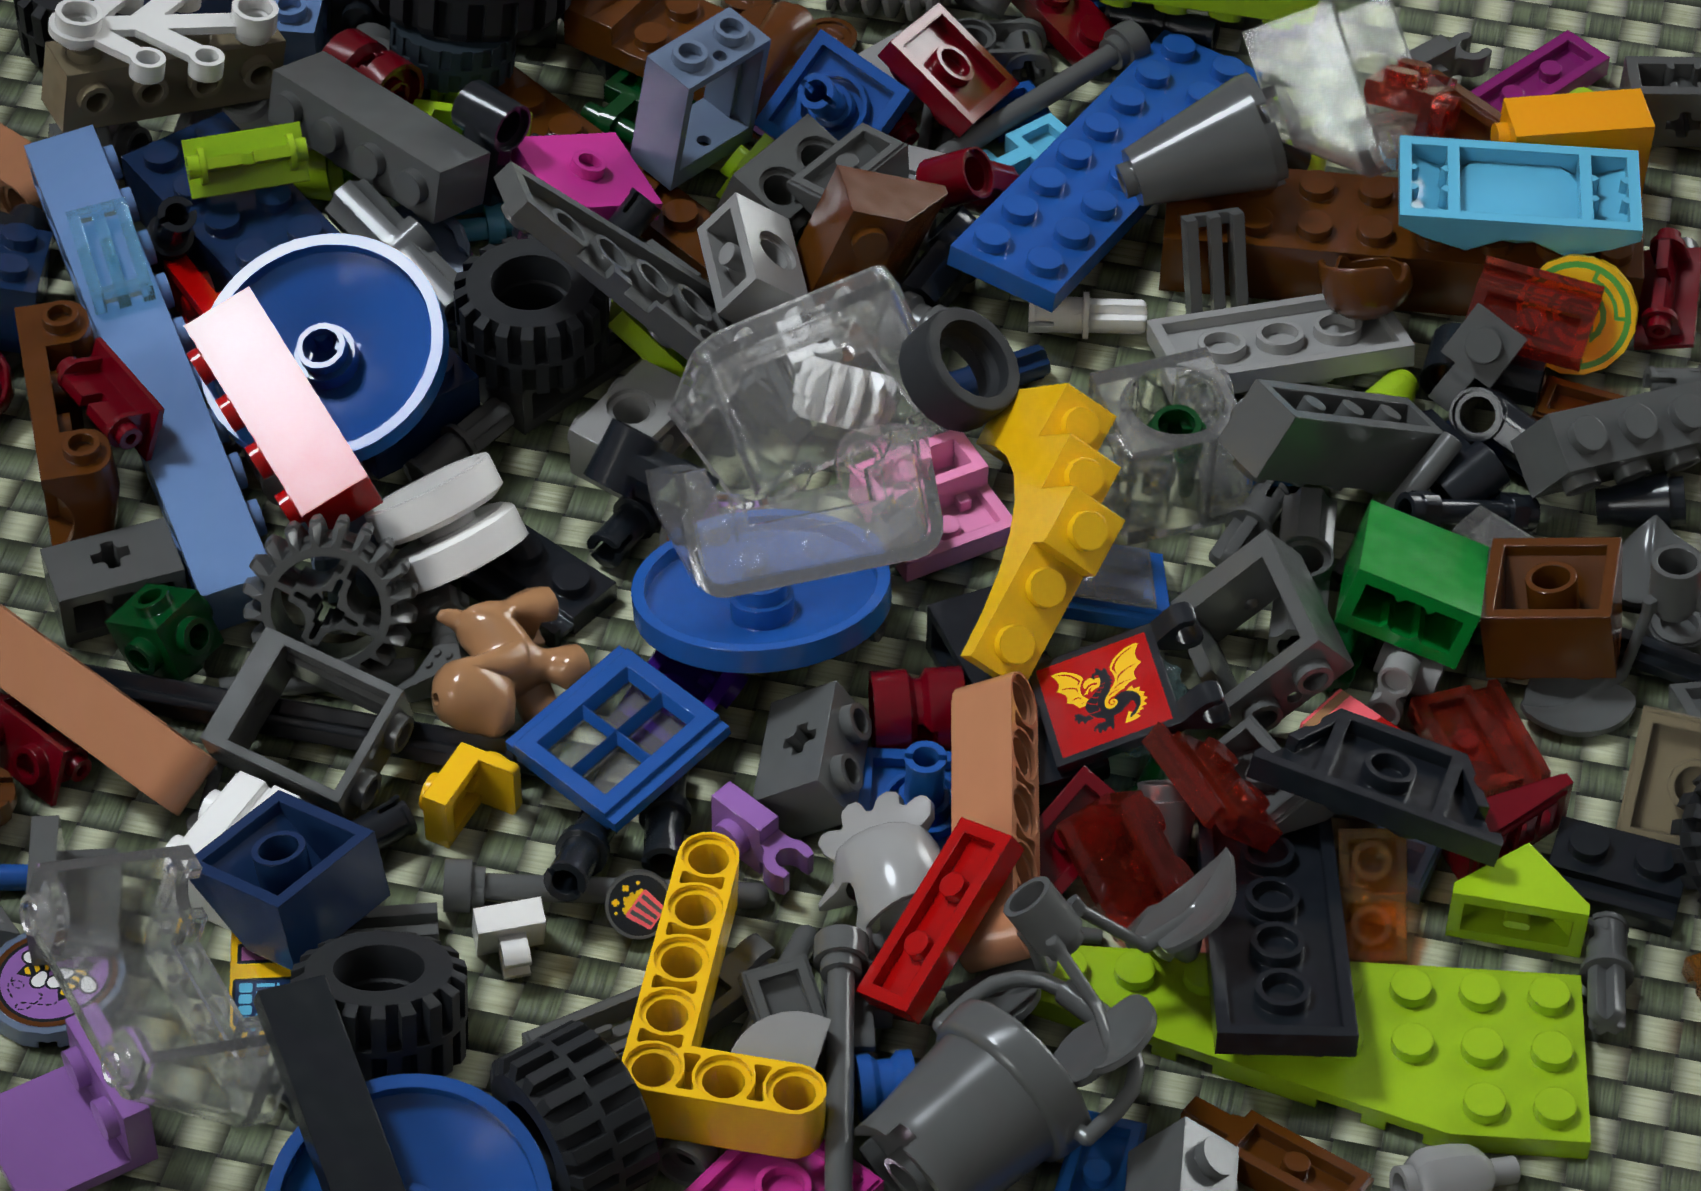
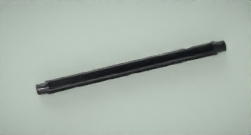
[85,664,540,778]

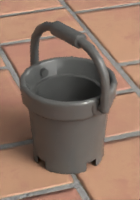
[855,970,1145,1191]

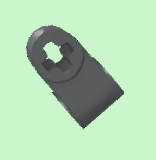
[957,17,1053,87]

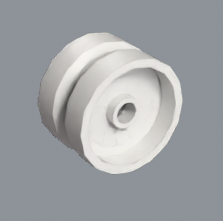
[364,452,529,594]

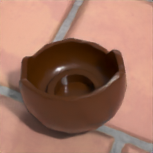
[1317,255,1413,320]

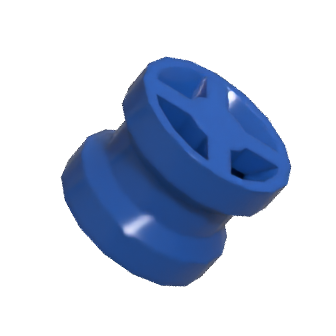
[854,1049,915,1123]

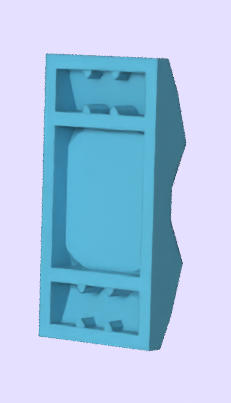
[1398,135,1643,256]

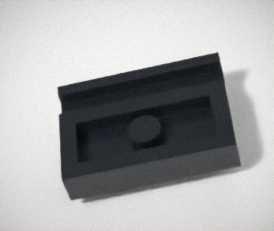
[460,524,617,648]
[1549,816,1687,938]

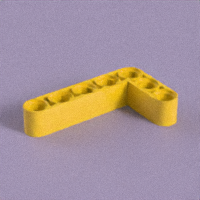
[622,832,827,1159]

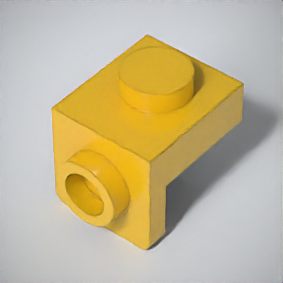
[419,742,522,848]

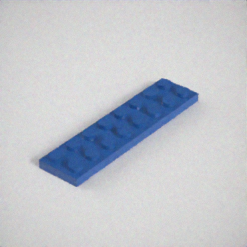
[947,30,1264,313]

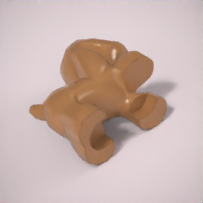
[431,586,591,739]

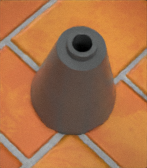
[1115,72,1289,206]

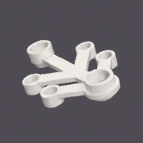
[48,0,279,85]

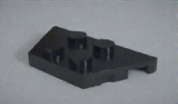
[1246,708,1504,867]

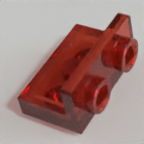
[1361,58,1462,138]
[1056,790,1194,942]

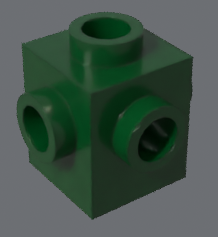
[105,583,224,681]

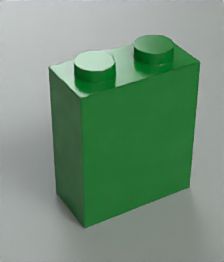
[1335,500,1489,669]

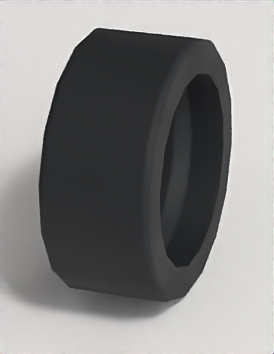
[898,307,1020,433]

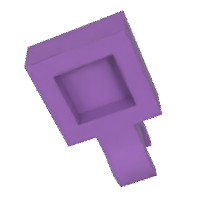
[711,781,814,895]

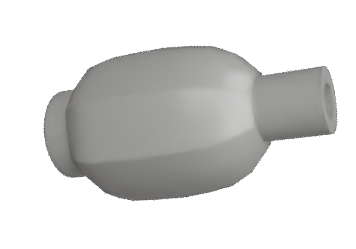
[1389,1143,1521,1191]

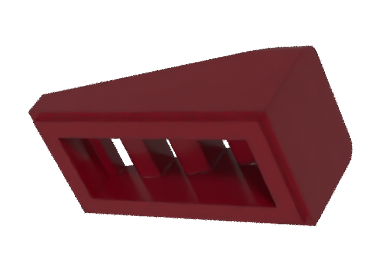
[1441,773,1574,880]

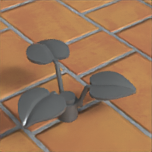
[1520,515,1701,737]
[944,847,1236,1088]

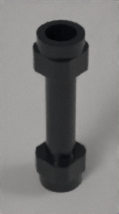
[1394,490,1540,534]

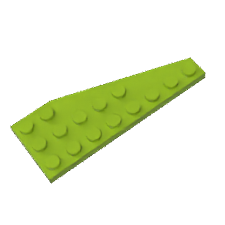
[1030,945,1591,1159]

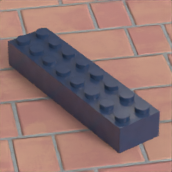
[121,111,480,480]

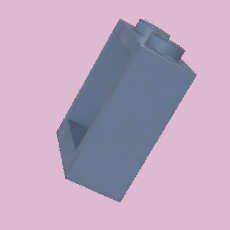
[630,7,771,191]

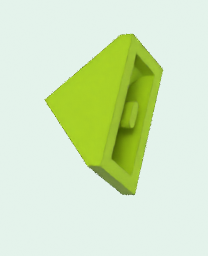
[1445,843,1590,958]

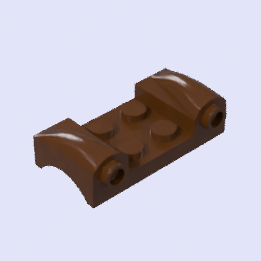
[564,0,818,126]
[14,300,120,546]

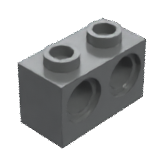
[717,114,838,242]

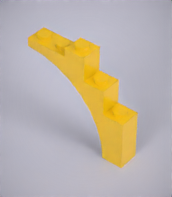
[960,383,1126,680]

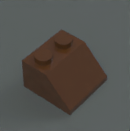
[796,165,948,312]
[1480,537,1623,680]

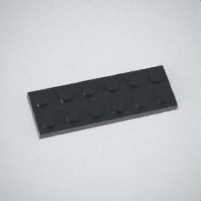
[1191,762,1359,1057]

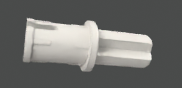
[1028,292,1148,339]

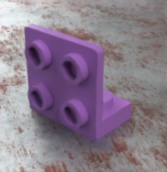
[0,1008,158,1191]

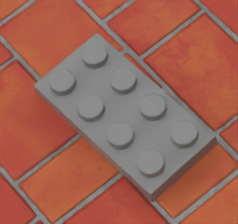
[1147,294,1415,402]

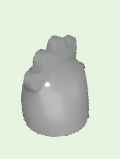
[818,791,941,958]

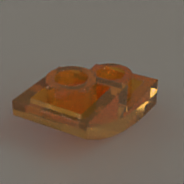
[1338,828,1408,962]

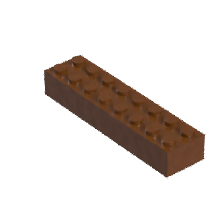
[1159,168,1644,327]

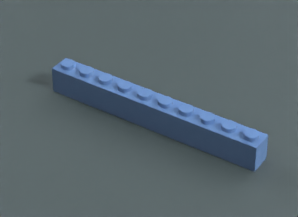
[24,124,268,631]

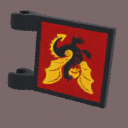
[1029,601,1231,775]

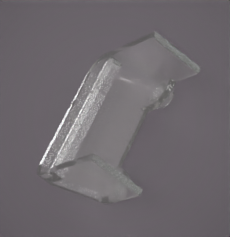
[1242,0,1437,178]

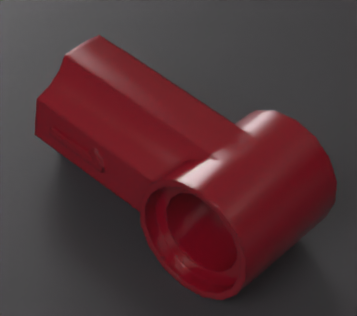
[916,147,1020,214]

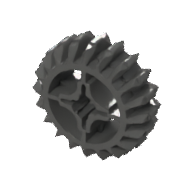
[242,513,419,687]

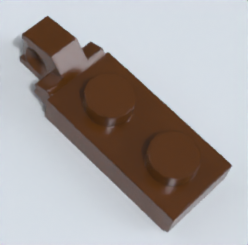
[1180,1096,1374,1191]

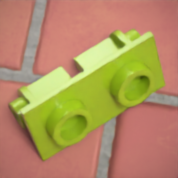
[181,121,310,200]

